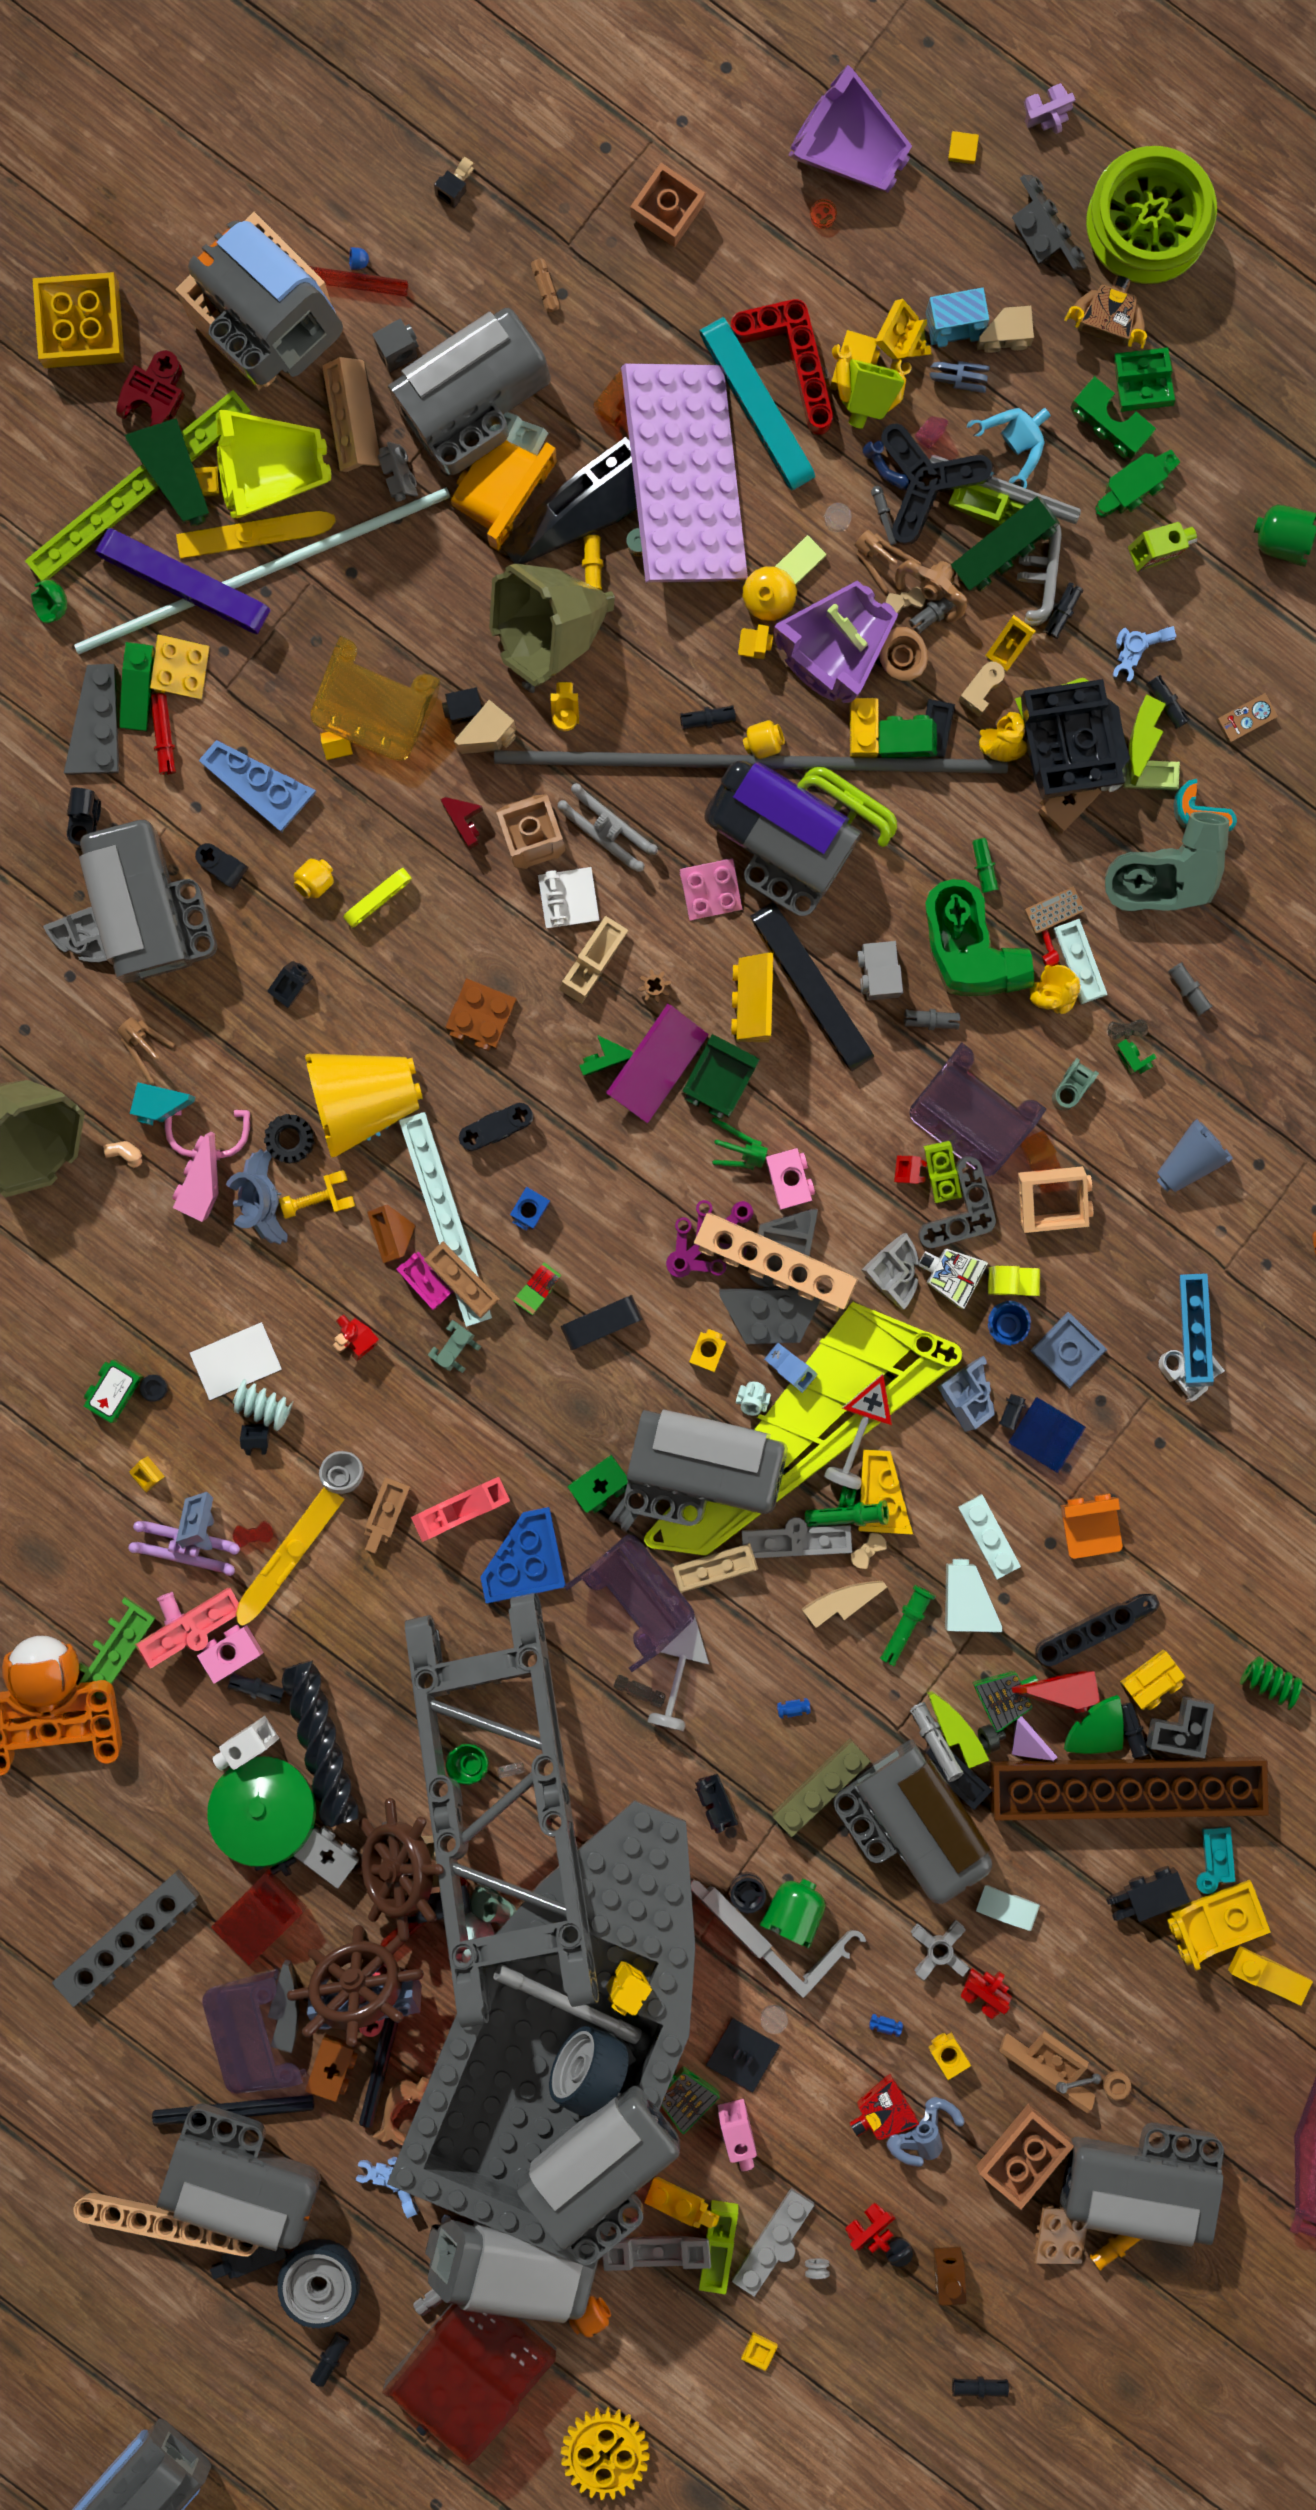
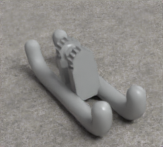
[1017,525,1062,626]
[558,783,658,872]

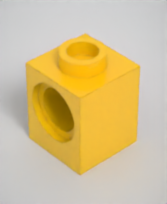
[689,1329,726,1372]
[928,2032,971,2080]

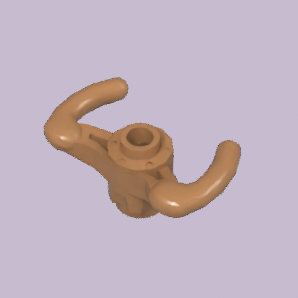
[895,560,967,623]

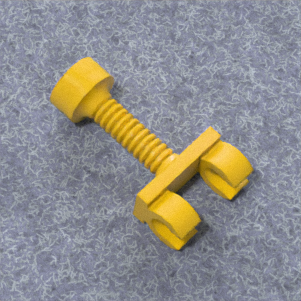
[279,1170,355,1219]

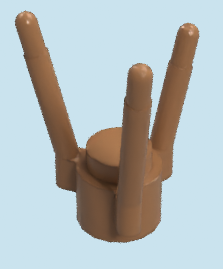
[854,530,922,593]
[117,1017,174,1085]

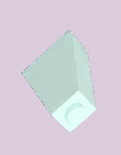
[945,1559,1002,1632]

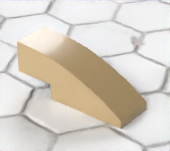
[559,916,628,1004]
[802,1581,887,1628]

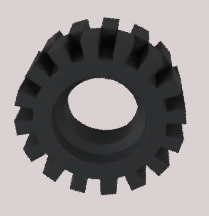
[264,1114,315,1164]

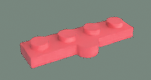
[135,1588,239,1669]

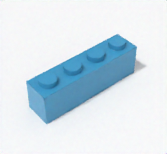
[1179,1274,1214,1387]

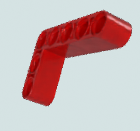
[731,299,833,435]

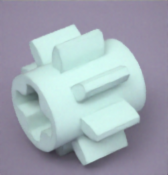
[736,1382,771,1416]

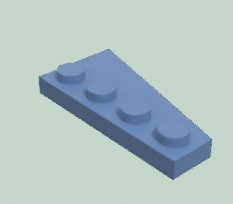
[199,740,317,833]

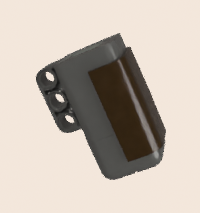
[833,1739,992,1904]

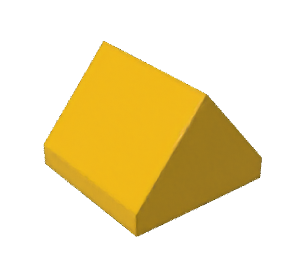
[320,727,353,760]
[129,1456,165,1492]

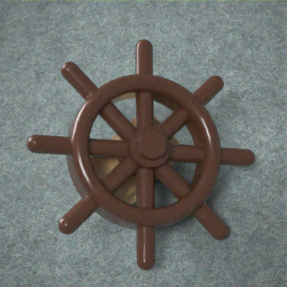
[352,1798,444,1942]

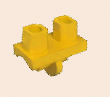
[551,682,579,732]

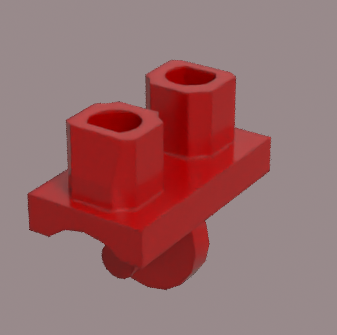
[961,1968,1012,2019]
[845,2203,896,2253]

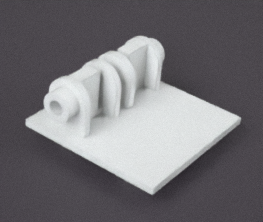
[538,867,599,929]

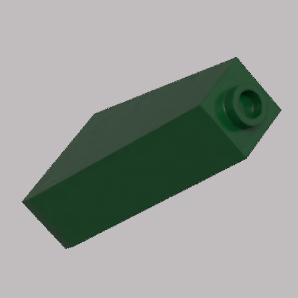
[125,418,210,527]

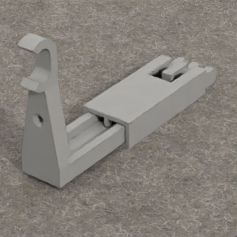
[690,1879,866,1998]

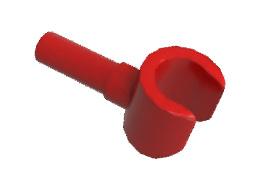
[1041,930,1059,967]

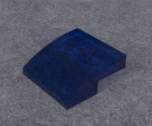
[1008,1397,1086,1473]

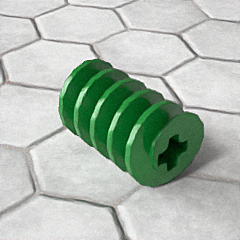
[1240,1656,1302,1710]

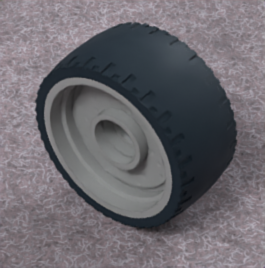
[549,2026,629,2117]
[277,2239,360,2329]

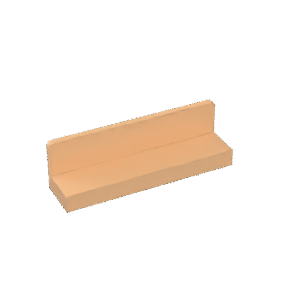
[322,357,381,472]

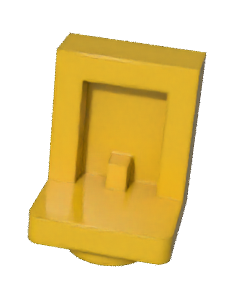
[738,625,773,659]

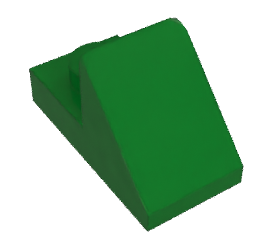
[579,1035,633,1077]

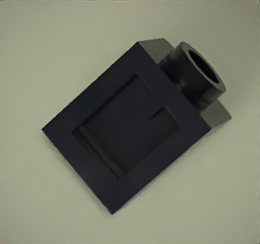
[267,961,314,1008]

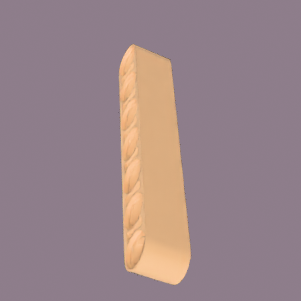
[74,2193,259,2256]

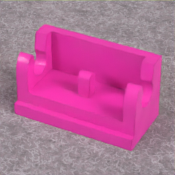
[397,1252,454,1310]

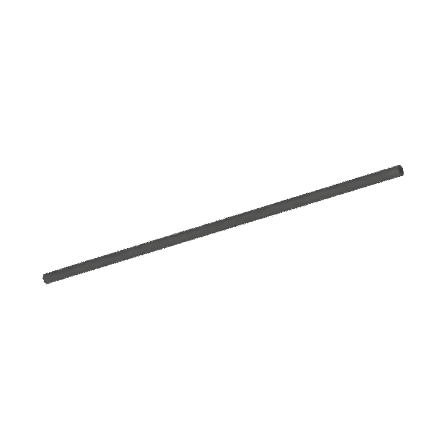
[494,750,1008,774]

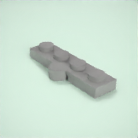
[742,1517,852,1558]
[732,2188,814,2297]

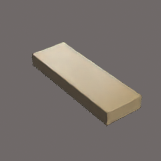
[672,1543,758,1593]

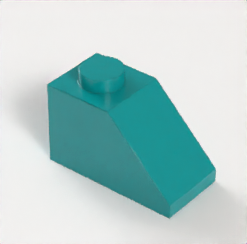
[130,1082,195,1125]

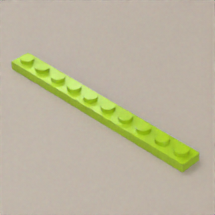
[25,390,251,581]

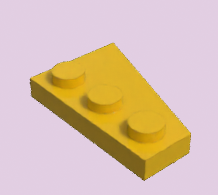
[858,1449,913,1534]

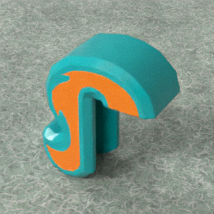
[1174,779,1237,832]

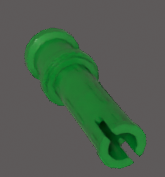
[805,1500,889,1527]
[880,1585,936,1666]

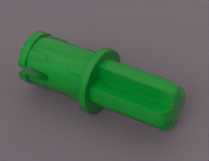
[972,838,999,893]

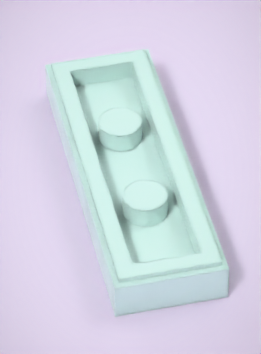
[1053,919,1107,1005]

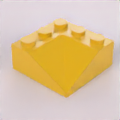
[32,272,125,368]

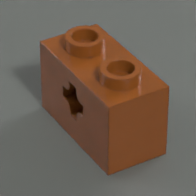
[305,2034,358,2102]

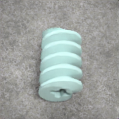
[233,1379,293,1431]

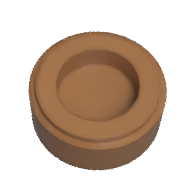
[1103,2071,1131,2100]

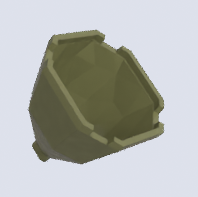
[489,564,615,687]
[0,1080,85,1198]

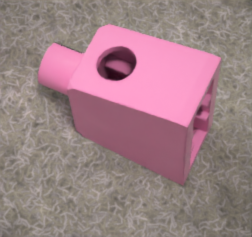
[718,2099,757,2171]

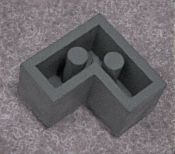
[1146,1696,1214,1758]

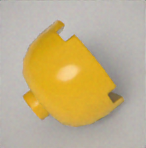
[742,566,797,621]

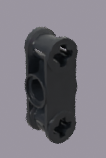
[459,1103,533,1151]

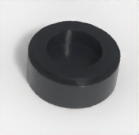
[140,1374,168,1402]

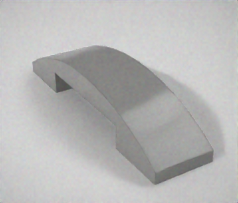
[603,2236,711,2271]

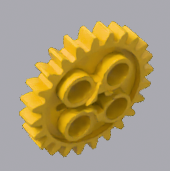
[561,2407,649,2500]

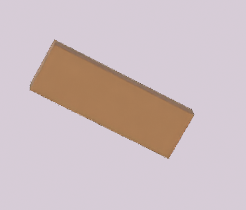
[424,1241,500,1318]

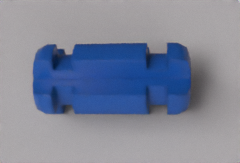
[777,1698,811,1718]
[869,2014,903,2037]

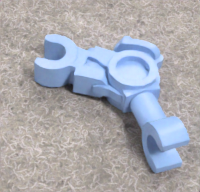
[1113,626,1176,683]
[356,2157,419,2219]

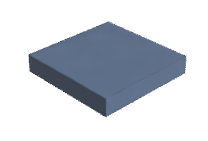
[1030,1312,1107,1388]

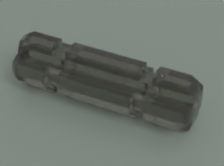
[614,1675,666,1708]

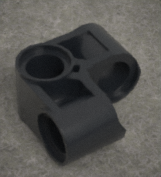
[67,787,101,850]

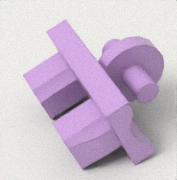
[1024,83,1075,134]

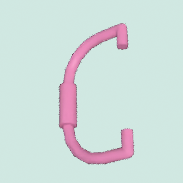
[165,1110,250,1160]

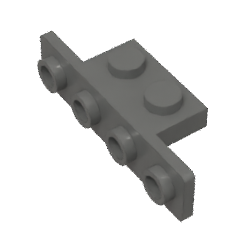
[1012,174,1087,270]

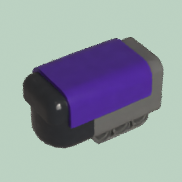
[704,761,863,916]

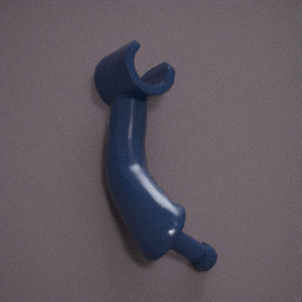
[863,441,911,490]

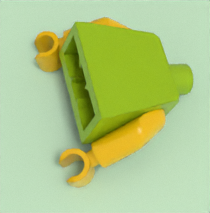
[832,344,912,428]

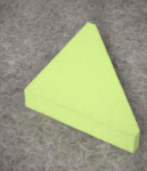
[826,604,868,652]

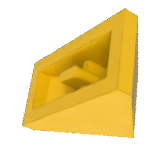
[985,615,1035,671]

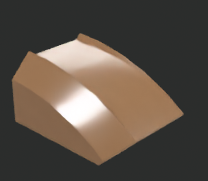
[496,794,566,869]

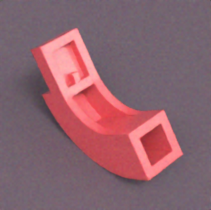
[411,1477,510,1542]

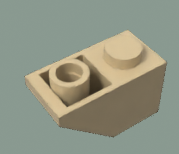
[977,306,1034,353]

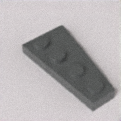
[64,664,119,775]

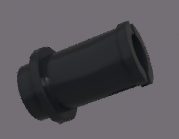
[999,1393,1026,1430]

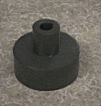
[977,1724,1006,1754]

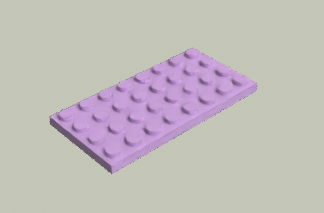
[621,364,748,582]

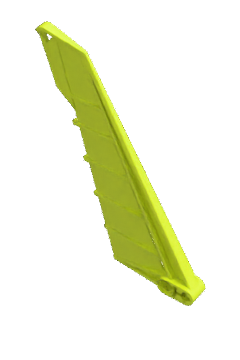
[644,1302,962,1556]

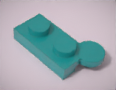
[1196,1826,1235,1894]

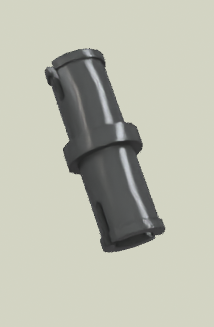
[909,597,956,634]
[1168,962,1213,1016]
[904,1009,960,1030]

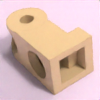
[958,662,1005,717]

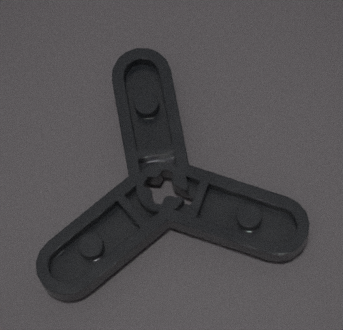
[881,423,994,545]

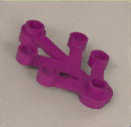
[666,1200,753,1277]

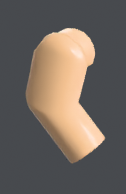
[103,1141,142,1168]

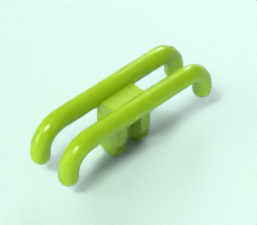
[797,767,897,847]

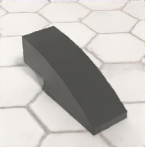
[268,1960,300,2053]

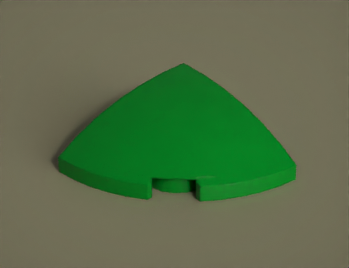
[1064,1695,1123,1754]

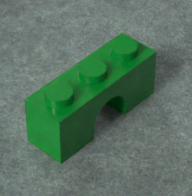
[1070,376,1156,460]

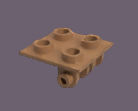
[1033,2204,1087,2264]

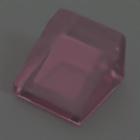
[915,416,948,449]

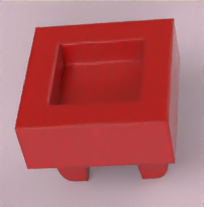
[894,1155,927,1184]

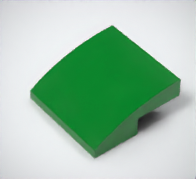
[1114,347,1175,412]

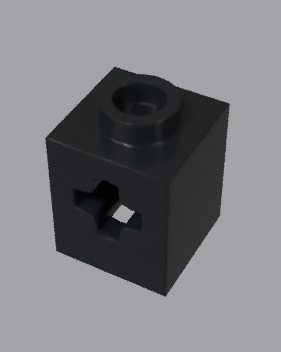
[442,687,482,725]

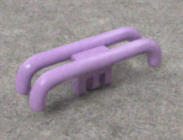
[128,1521,240,1576]

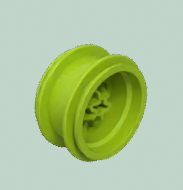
[1086,146,1217,284]

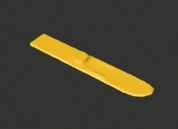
[176,511,336,559]
[236,1487,345,1626]

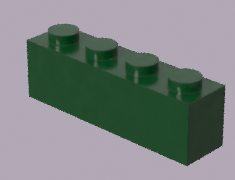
[951,496,1061,592]

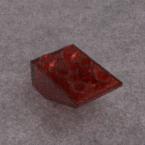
[211,1868,307,1965]

